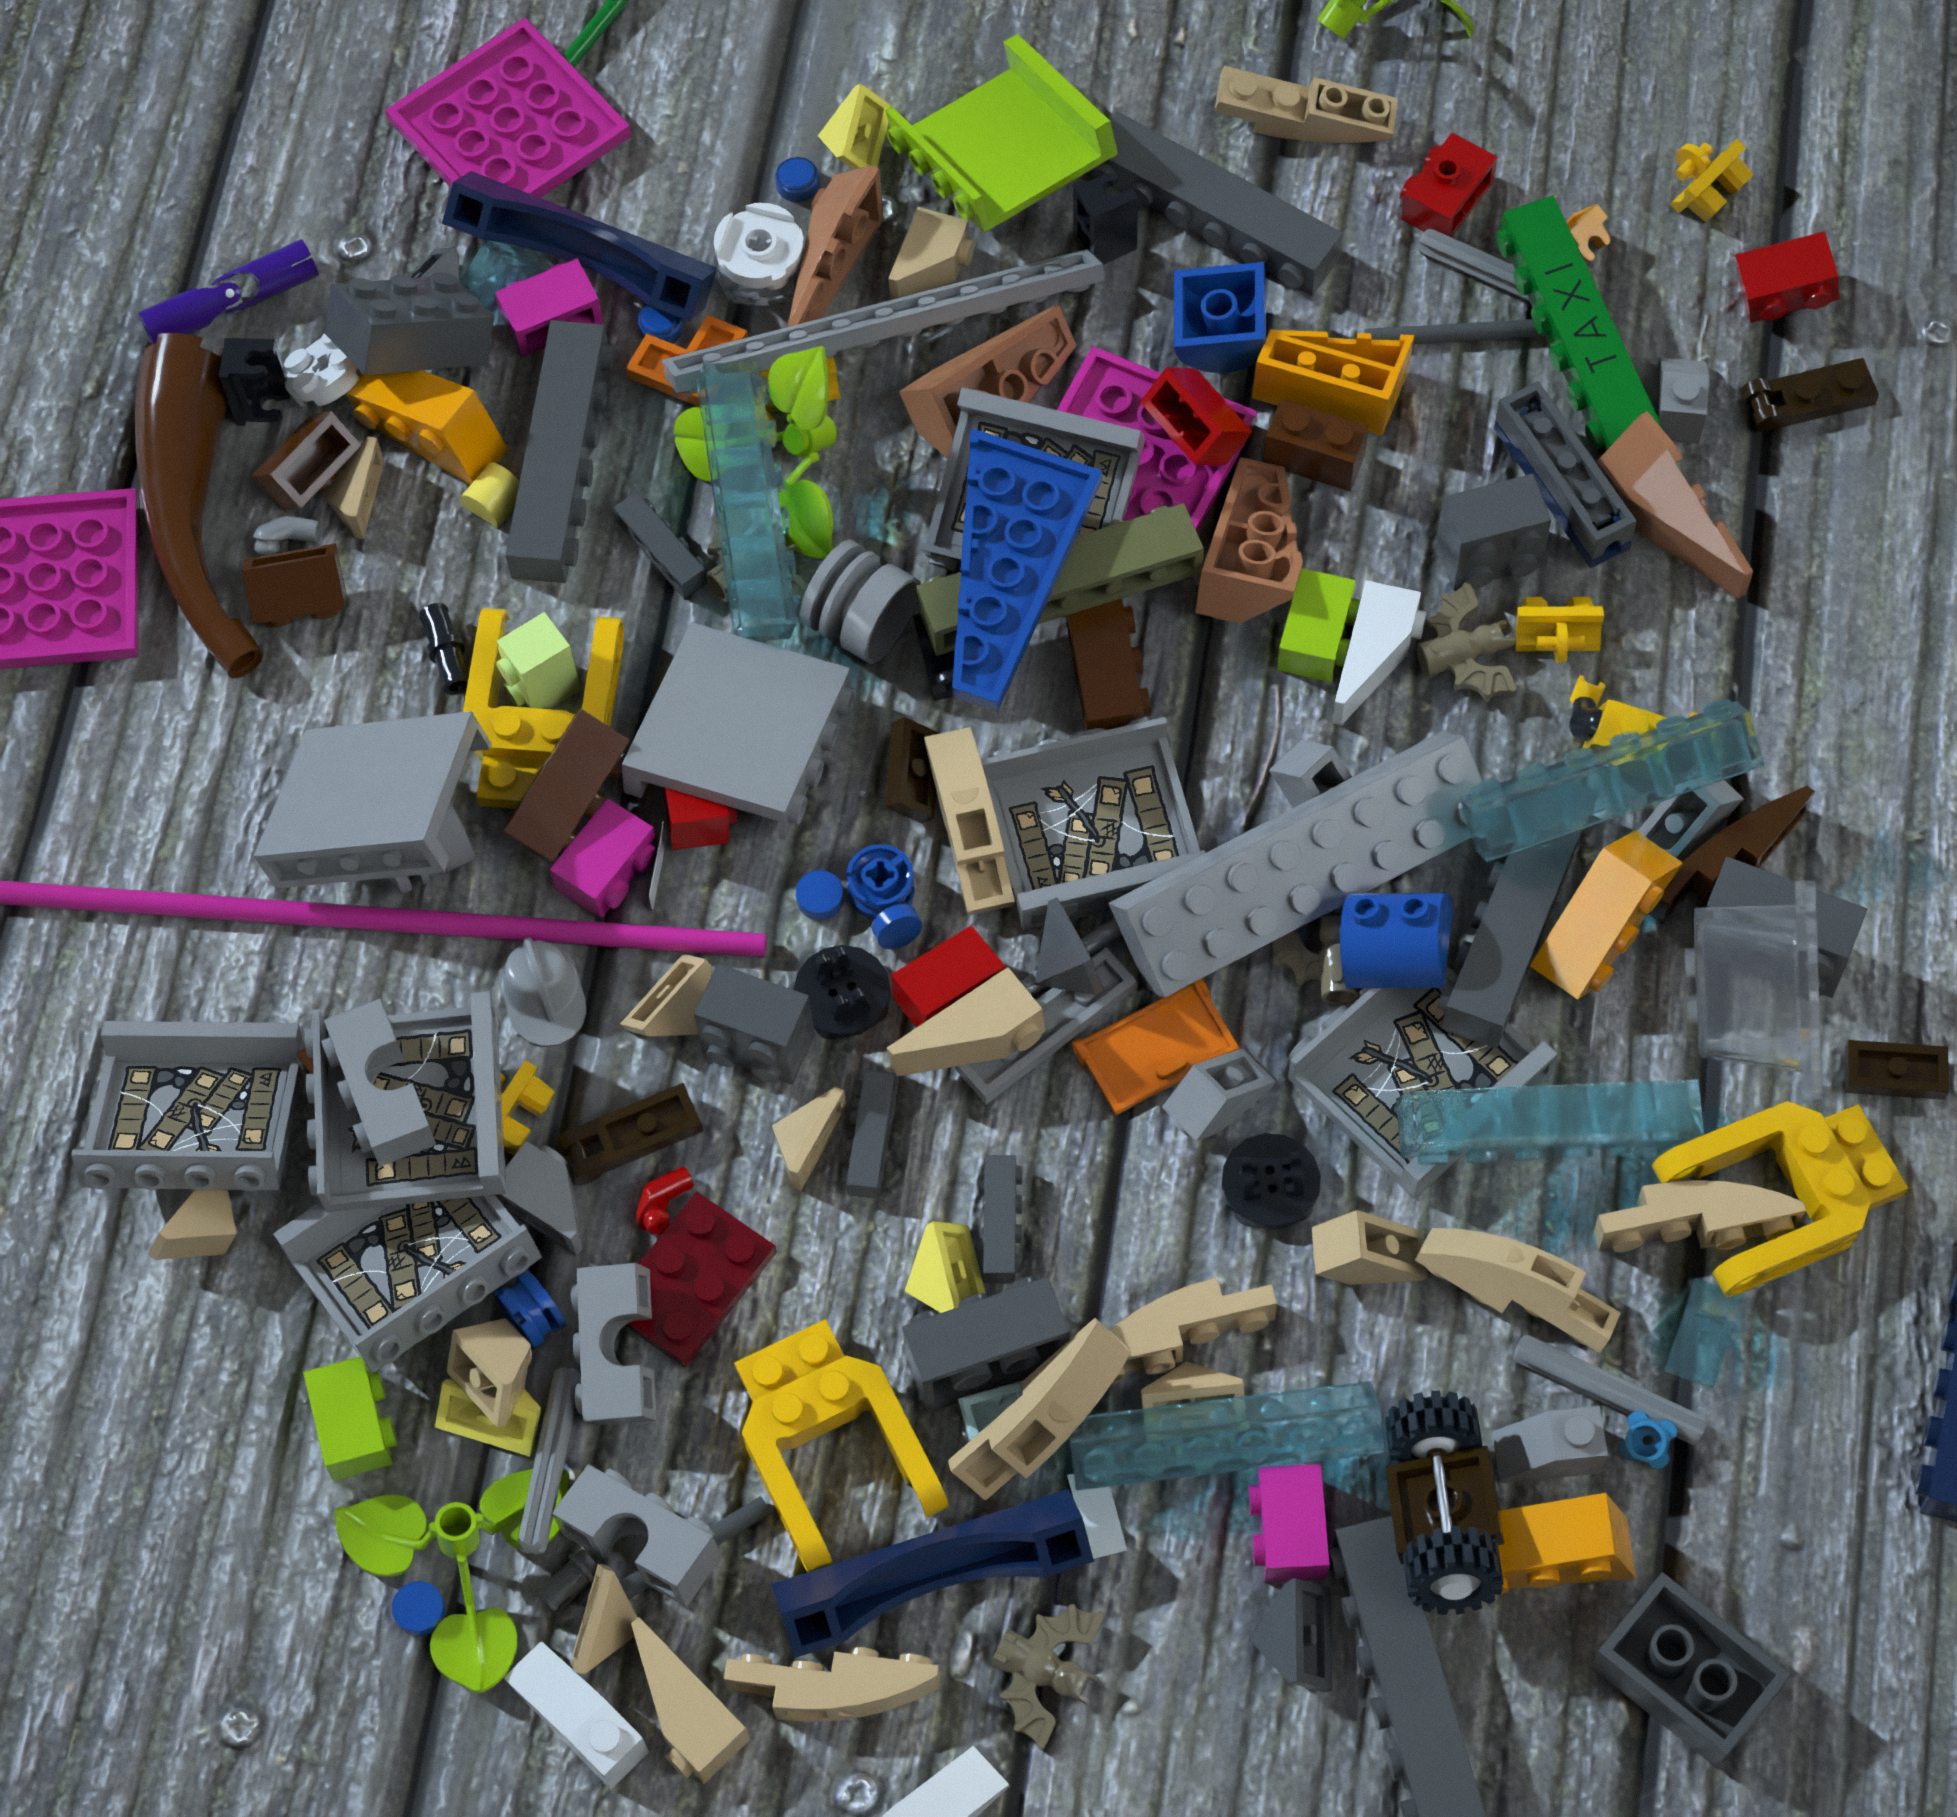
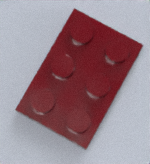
[625,1191,777,1369]

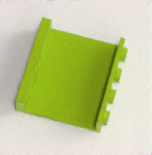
[885,34,1118,233]

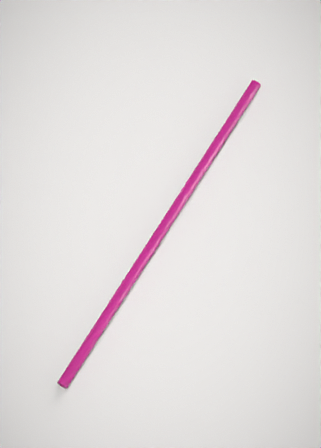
[0,880,767,958]

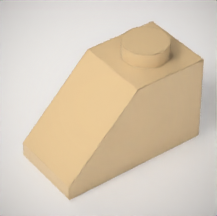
[888,207,975,300]
[1312,1210,1428,1285]
[447,1318,532,1428]

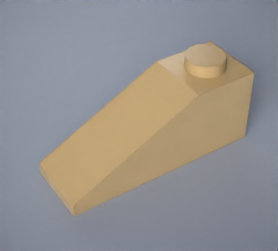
[887,967,1046,1076]
[631,1617,750,1784]

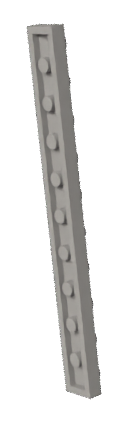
[662,249,1105,394]

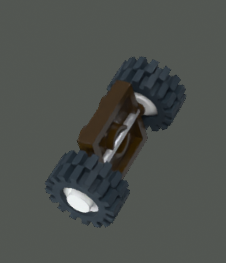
[1385,1390,1505,1615]

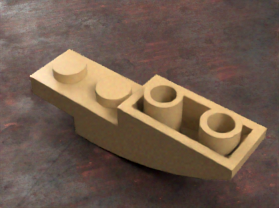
[1214,66,1398,143]
[924,727,1015,916]
[1593,1180,1806,1252]
[1415,1228,1621,1353]
[1110,1277,1277,1384]
[948,1318,1131,1501]
[723,1647,941,1722]

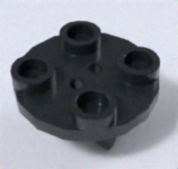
[793,945,891,1040]
[1221,1133,1321,1229]

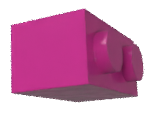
[495,258,604,357]
[549,798,658,919]
[1248,1464,1330,1582]

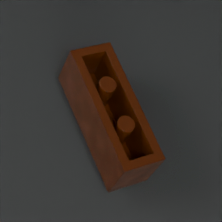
[1065,598,1151,732]
[500,709,630,863]

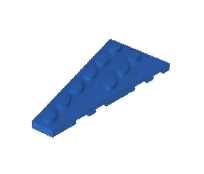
[952,428,1102,712]

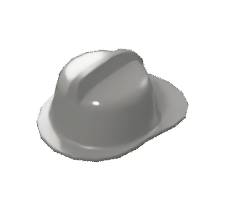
[499,937,587,1047]

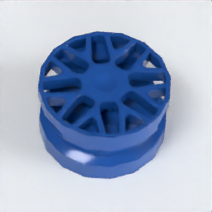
[846,844,915,920]
[493,1270,567,1350]

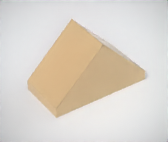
[148,1189,236,1260]

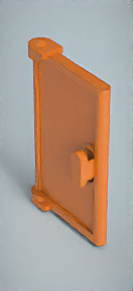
[1071,978,1240,1115]

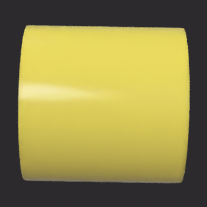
[460,462,520,528]

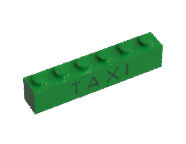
[1496,195,1662,456]

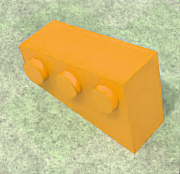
[1252,329,1415,436]
[345,370,509,485]
[1530,830,1683,1000]
[1495,1493,1636,1595]

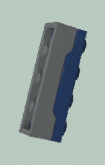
[1494,381,1637,569]

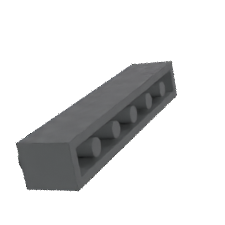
[1088,111,1343,296]
[505,320,615,583]
[1438,770,1597,1049]
[1328,1516,1486,1817]

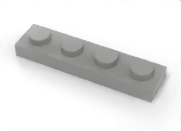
[955,947,1137,1105]

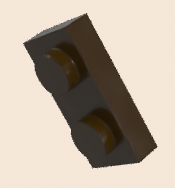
[886,717,940,823]
[1845,1040,1949,1100]

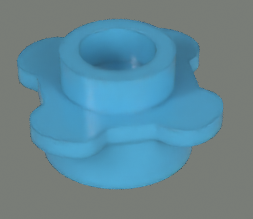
[1619,1411,1677,1469]

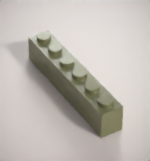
[916,503,1204,656]

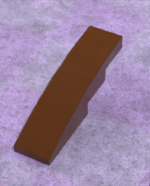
[1649,786,1815,924]

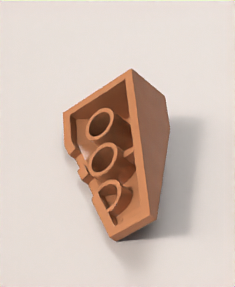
[787,165,884,327]
[899,305,1077,459]
[1596,411,1753,598]
[1195,457,1303,624]

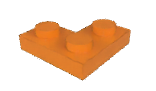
[626,315,748,407]

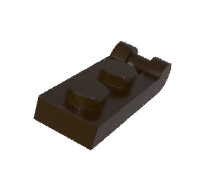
[1741,358,1879,432]
[557,1083,704,1186]

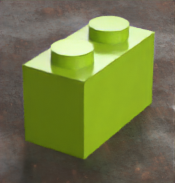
[1277,568,1361,683]
[303,1356,398,1481]

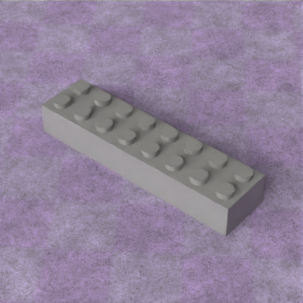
[1108,731,1500,998]

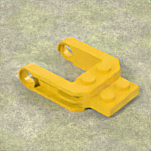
[463,608,624,809]
[1651,1101,1909,1297]
[734,1319,949,1572]

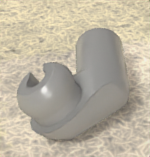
[253,516,322,555]

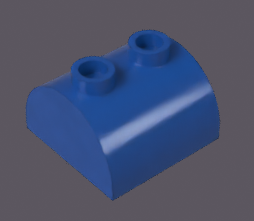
[1174,262,1266,373]
[1340,893,1453,988]

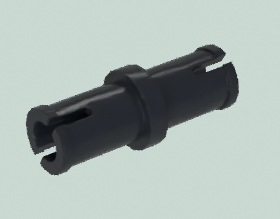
[419,603,469,695]

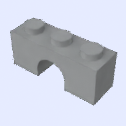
[321,999,436,1167]
[571,1263,656,1426]
[552,1464,722,1607]

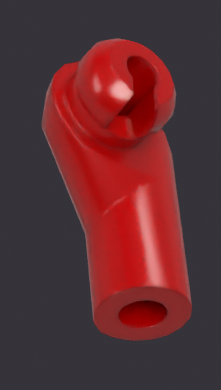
[636,1167,694,1235]

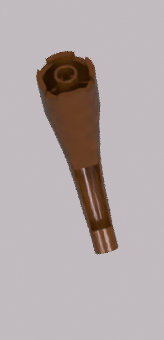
[135,333,264,678]

